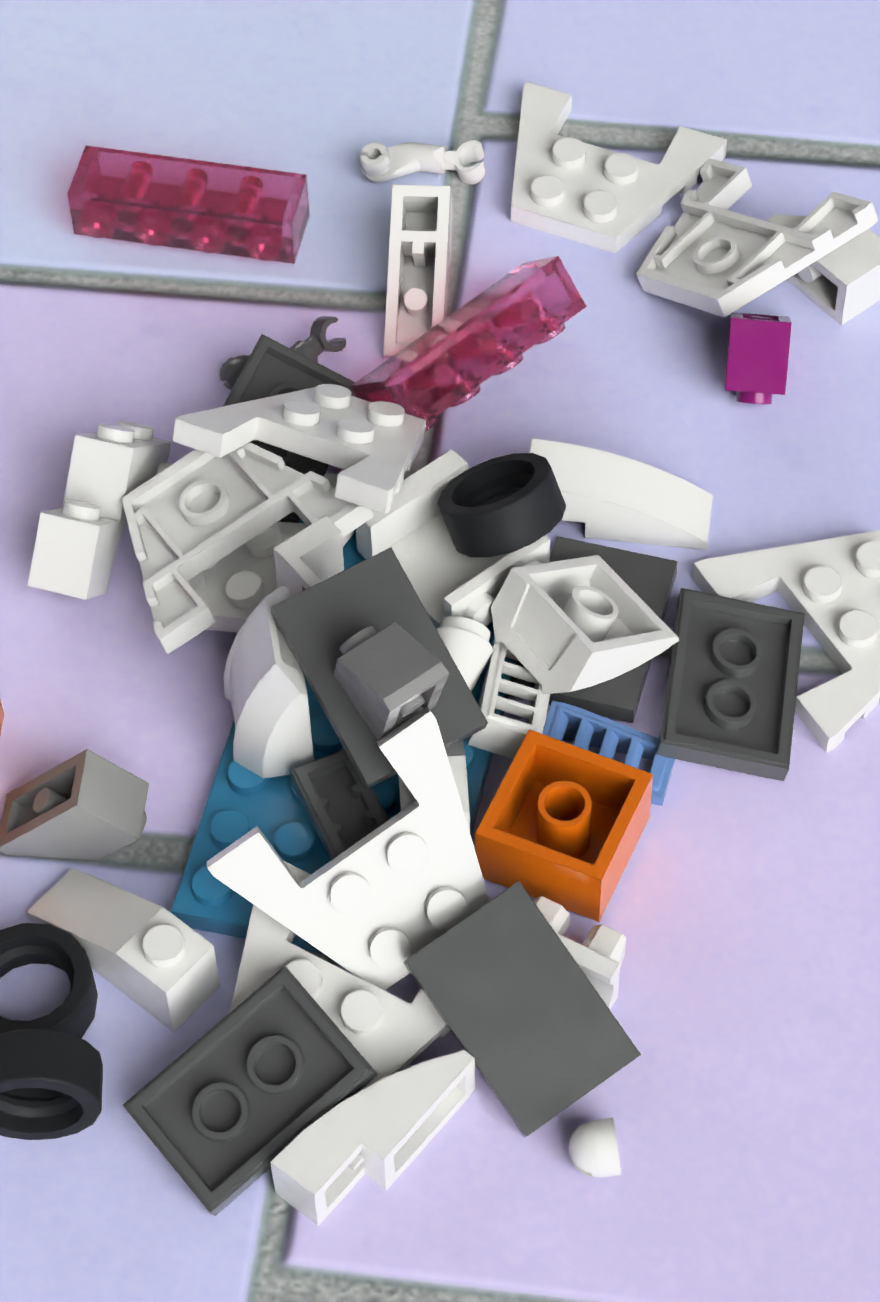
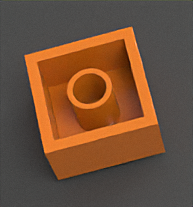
[475,729,653,922]

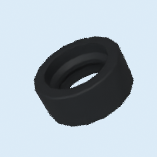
[437,453,566,557]
[0,923,98,1038]
[0,1029,103,1140]

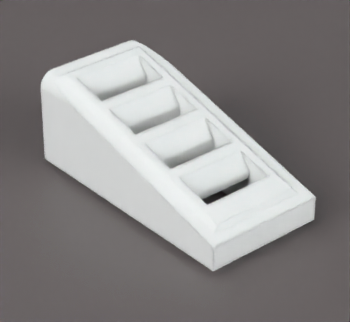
[468,638,550,759]

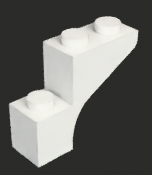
[27,421,171,600]

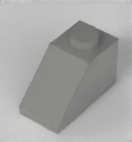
[333,622,450,741]
[0,749,149,861]

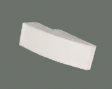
[530,438,713,550]
[270,1050,475,1226]

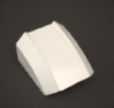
[491,555,679,694]
[223,585,314,779]

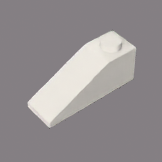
[383,184,453,360]
[26,868,220,1032]

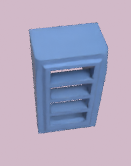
[543,700,676,806]

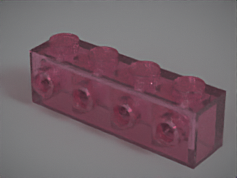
[67,145,310,264]
[351,256,587,432]

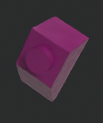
[725,312,792,404]

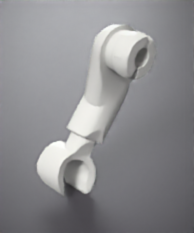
[359,140,486,184]

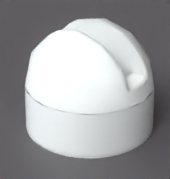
[569,1118,621,1178]

